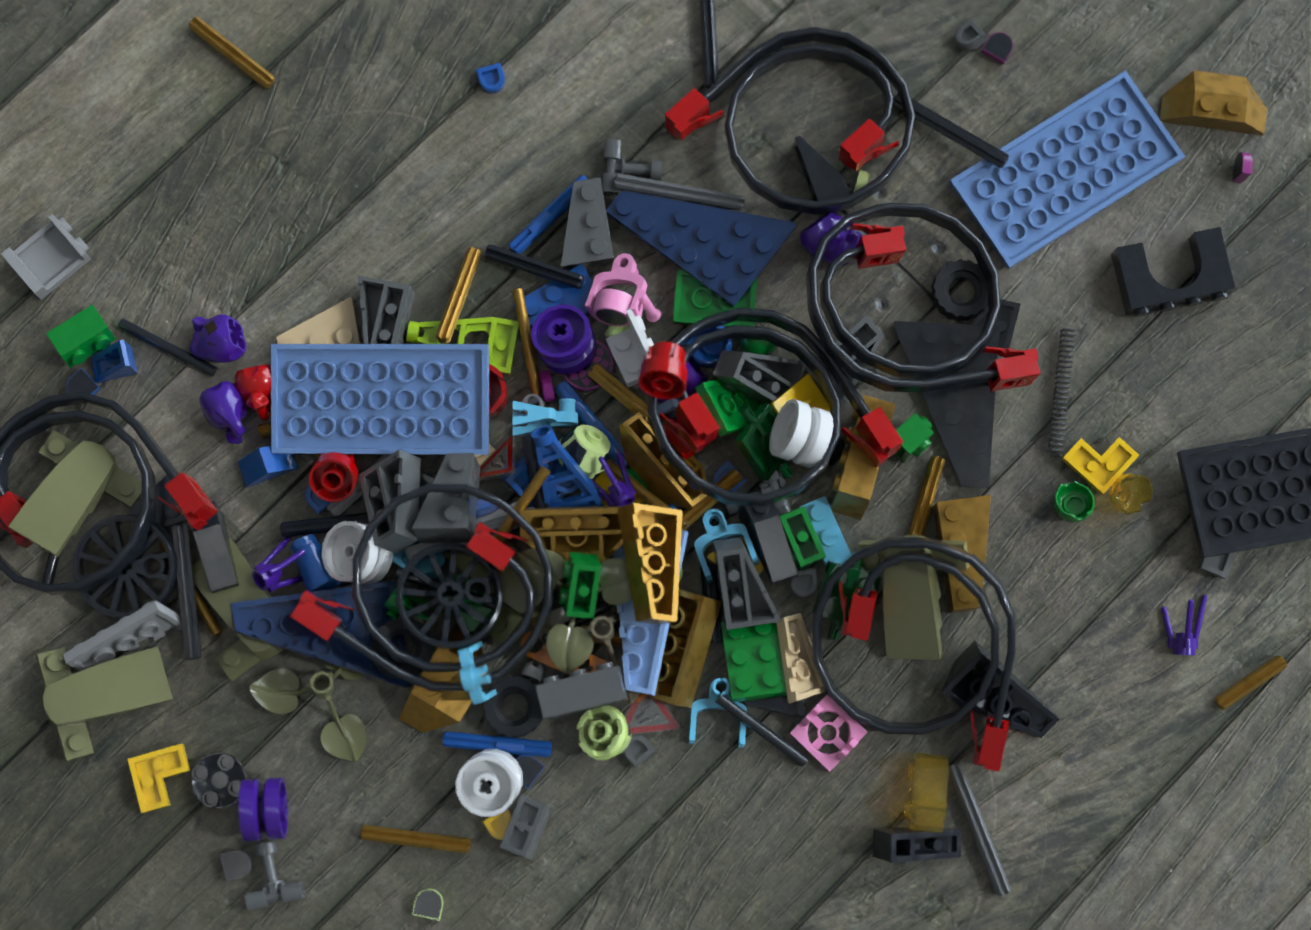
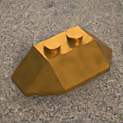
[1159,70,1267,136]
[619,412,707,509]
[520,506,623,563]
[399,624,488,733]

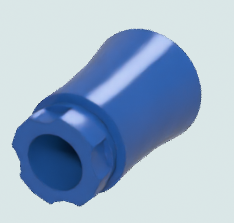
[290,534,343,592]

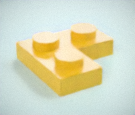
[1062,437,1139,496]
[128,744,191,813]

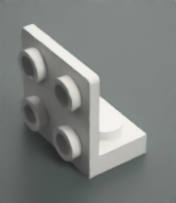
[606,309,654,388]

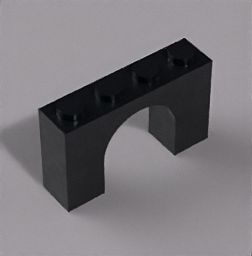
[1111,227,1236,317]

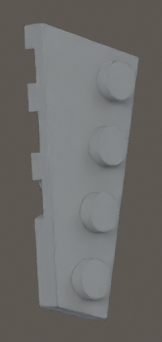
[63,601,182,671]

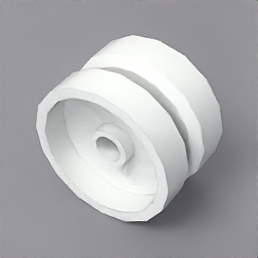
[769,399,833,468]
[322,521,393,584]
[456,749,523,817]

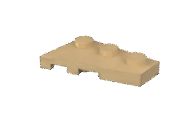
[276,296,361,344]
[776,613,826,704]

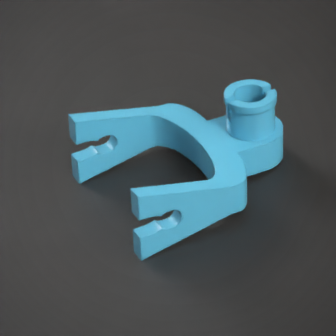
[513,398,578,437]
[694,509,759,583]
[458,641,497,705]
[689,678,747,748]

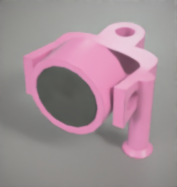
[585,253,661,327]

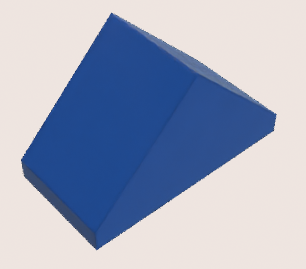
[91,340,138,383]
[238,446,298,487]

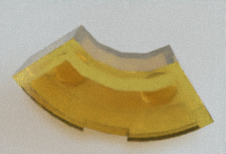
[904,753,949,833]

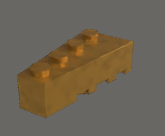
[831,395,896,520]
[933,495,991,614]
[617,503,682,624]
[652,589,722,708]

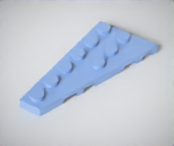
[613,530,688,696]

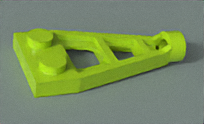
[407,317,519,375]

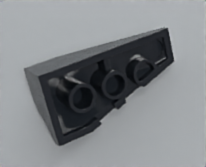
[941,641,1060,738]

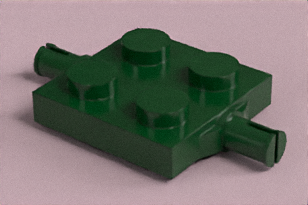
[735,403,793,481]
[812,548,881,640]

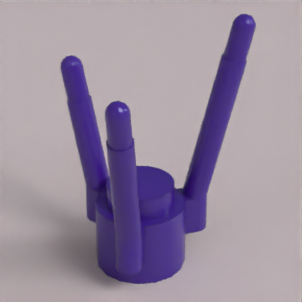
[590,452,636,507]
[252,537,306,593]
[1161,595,1207,655]

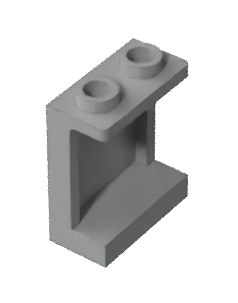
[1,214,91,300]

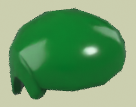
[738,330,779,355]
[1053,481,1095,523]

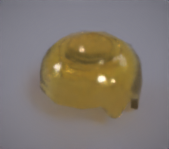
[1110,473,1153,515]

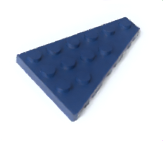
[606,190,797,308]
[230,581,412,688]

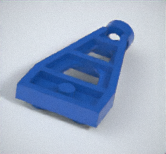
[531,425,605,507]

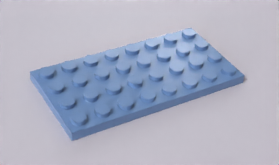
[949,71,1185,270]
[271,344,489,455]

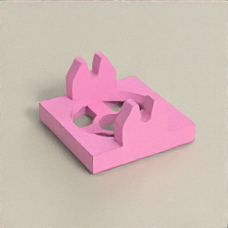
[789,695,867,772]

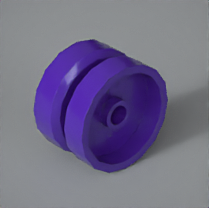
[531,304,597,374]
[239,777,288,841]

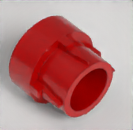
[638,342,688,400]
[309,452,359,502]

